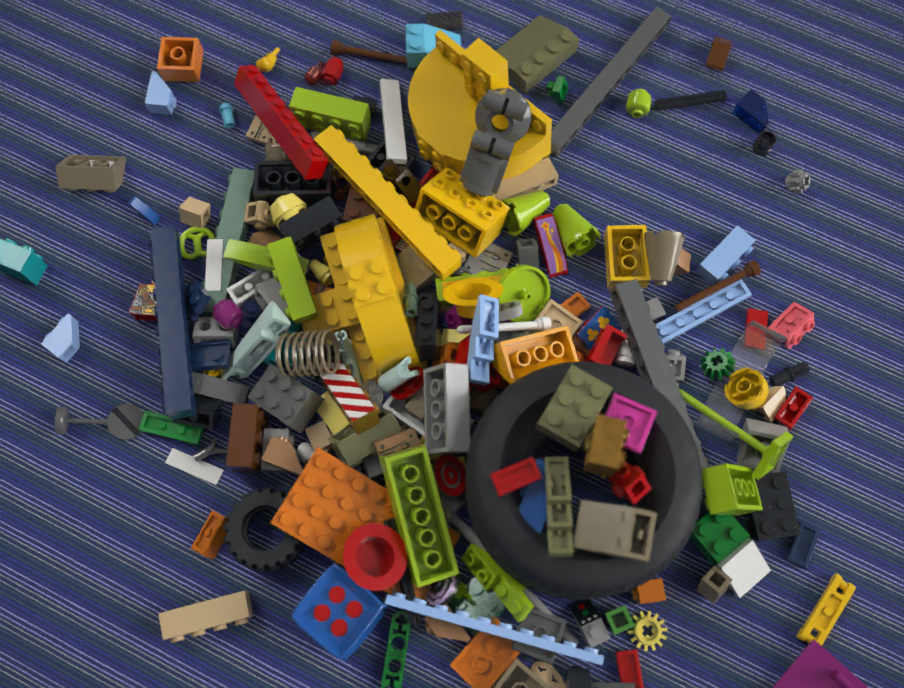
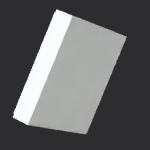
[717,538,771,598]

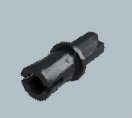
[769,362,810,387]

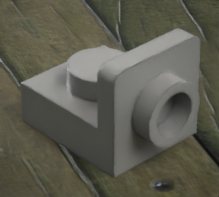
[665,349,686,380]

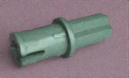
[403,282,419,317]

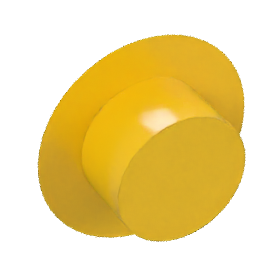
[442,277,504,318]

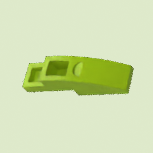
[461,544,534,622]

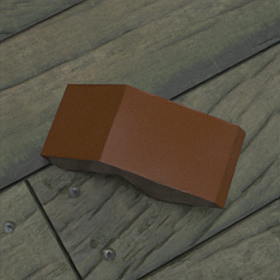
[705,35,732,71]

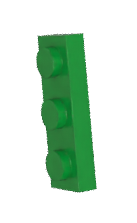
[138,411,205,445]

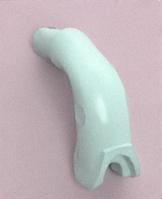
[335,330,364,390]
[378,357,420,394]

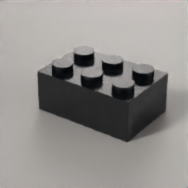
[278,196,342,253]
[745,471,801,542]

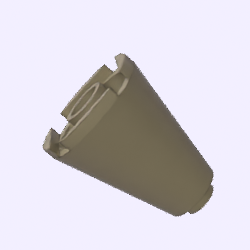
[644,230,685,286]

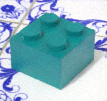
[0,238,48,286]

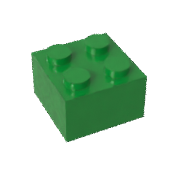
[689,511,750,565]

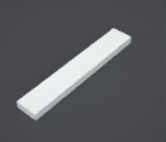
[380,79,407,164]

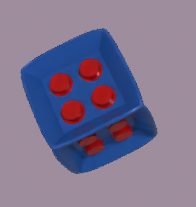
[291,562,389,662]

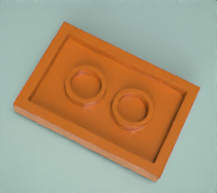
[450,615,520,688]

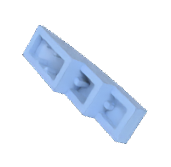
[467,294,499,385]

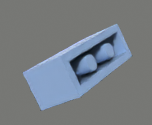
[696,225,755,285]

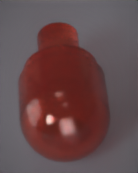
[305,61,325,85]

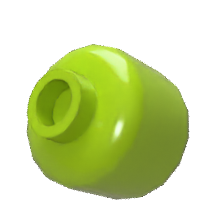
[626,89,651,118]

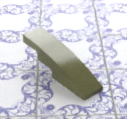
[544,457,573,557]

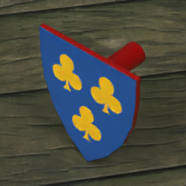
[576,305,618,348]

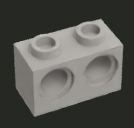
[192,317,240,349]

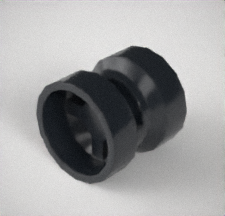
[752,131,777,156]

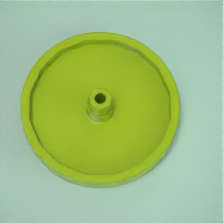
[497,265,550,322]

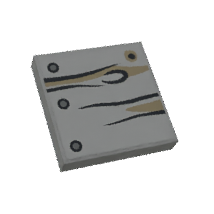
[463,243,513,275]

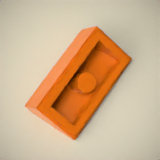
[191,510,229,559]

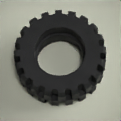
[224,488,305,572]

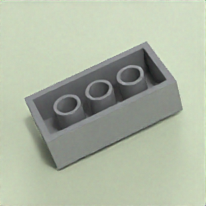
[423,363,471,455]

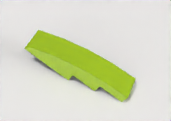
[223,239,309,273]

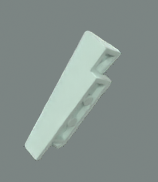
[221,301,290,380]

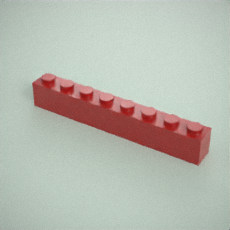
[234,65,329,179]

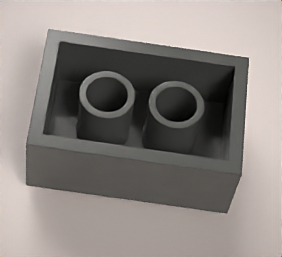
[247,364,324,433]

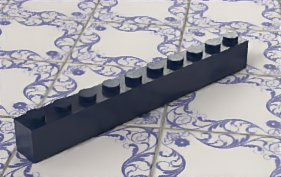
[148,225,196,420]

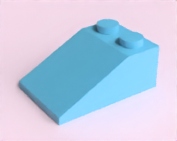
[406,24,461,68]

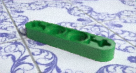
[381,611,411,688]

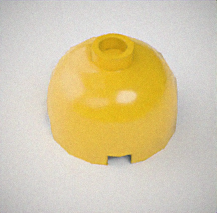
[724,367,769,410]

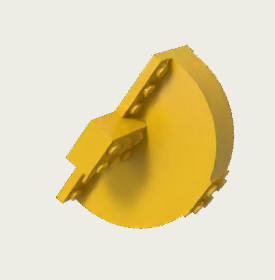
[408,30,552,180]
[302,214,429,387]

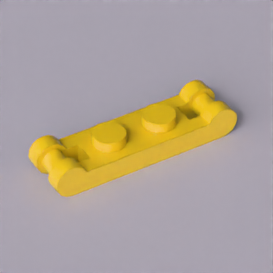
[797,573,856,646]

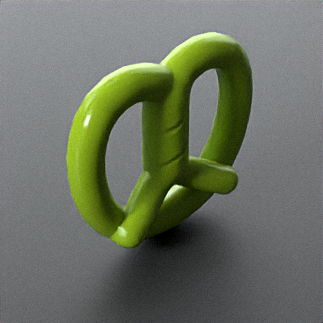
[180,227,216,260]

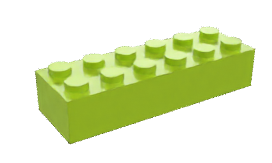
[379,445,459,588]

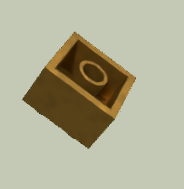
[583,414,629,477]

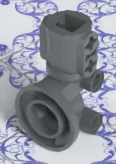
[459,88,531,196]

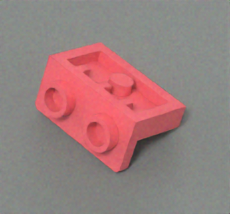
[768,302,815,349]

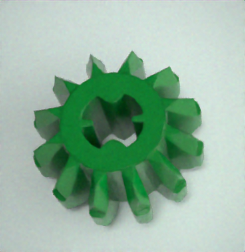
[700,347,736,382]

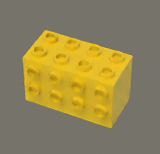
[415,167,510,258]

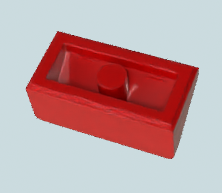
[773,386,813,431]

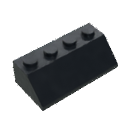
[253,161,334,206]

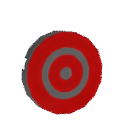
[432,455,466,498]

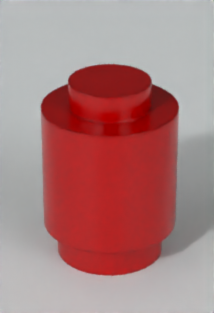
[321,57,344,86]

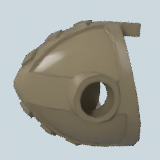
[264,138,291,161]

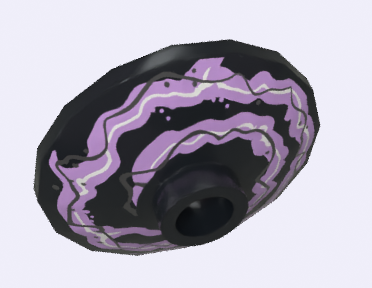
[426,574,460,608]

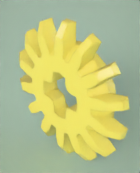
[628,611,667,651]

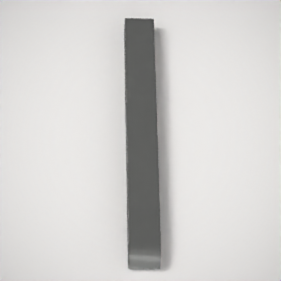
[551,7,672,157]

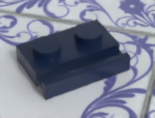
[185,279,211,322]
[190,340,233,372]

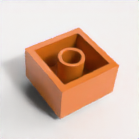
[157,37,204,82]

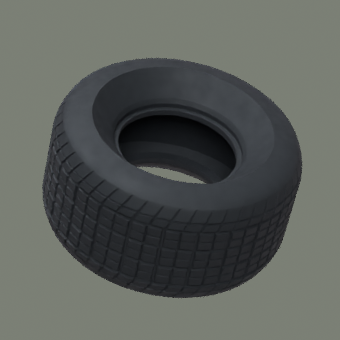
[465,362,702,600]

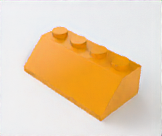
[492,325,579,384]

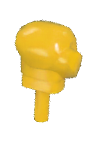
[256,47,280,73]

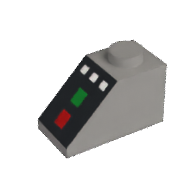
[569,599,611,648]

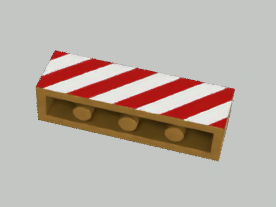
[319,361,380,435]

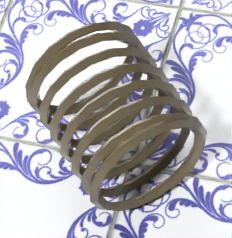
[275,329,340,378]

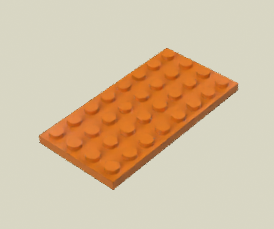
[270,447,461,600]

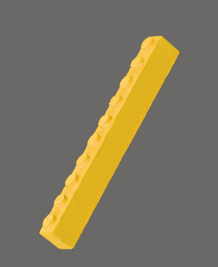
[314,125,461,281]

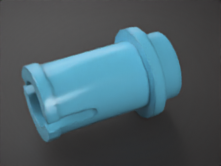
[219,103,236,129]

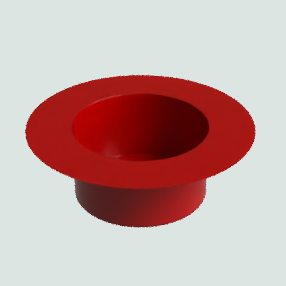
[343,523,407,591]

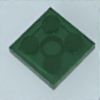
[446,577,506,637]

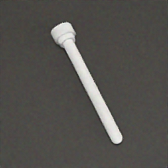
[457,316,551,334]

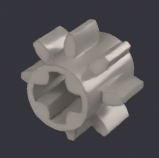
[785,170,810,194]

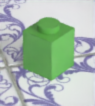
[604,605,634,635]

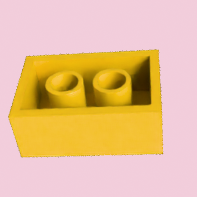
[604,225,651,289]

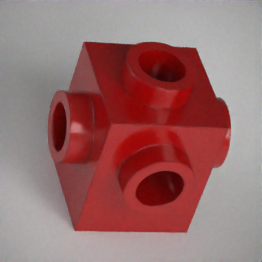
[608,461,651,504]

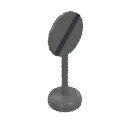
[55,404,144,440]

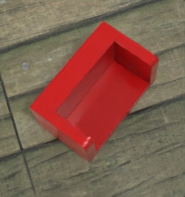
[585,324,628,365]

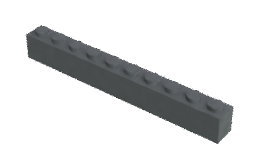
[608,279,709,469]

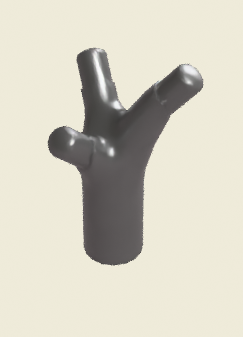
[193,438,228,462]

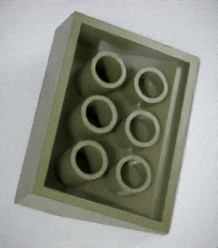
[496,15,579,94]

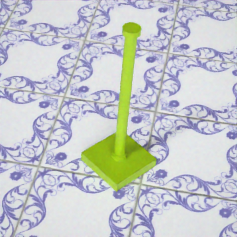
[679,388,794,480]

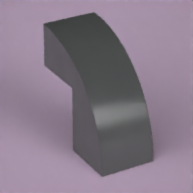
[515,238,540,269]

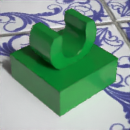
[546,76,569,103]

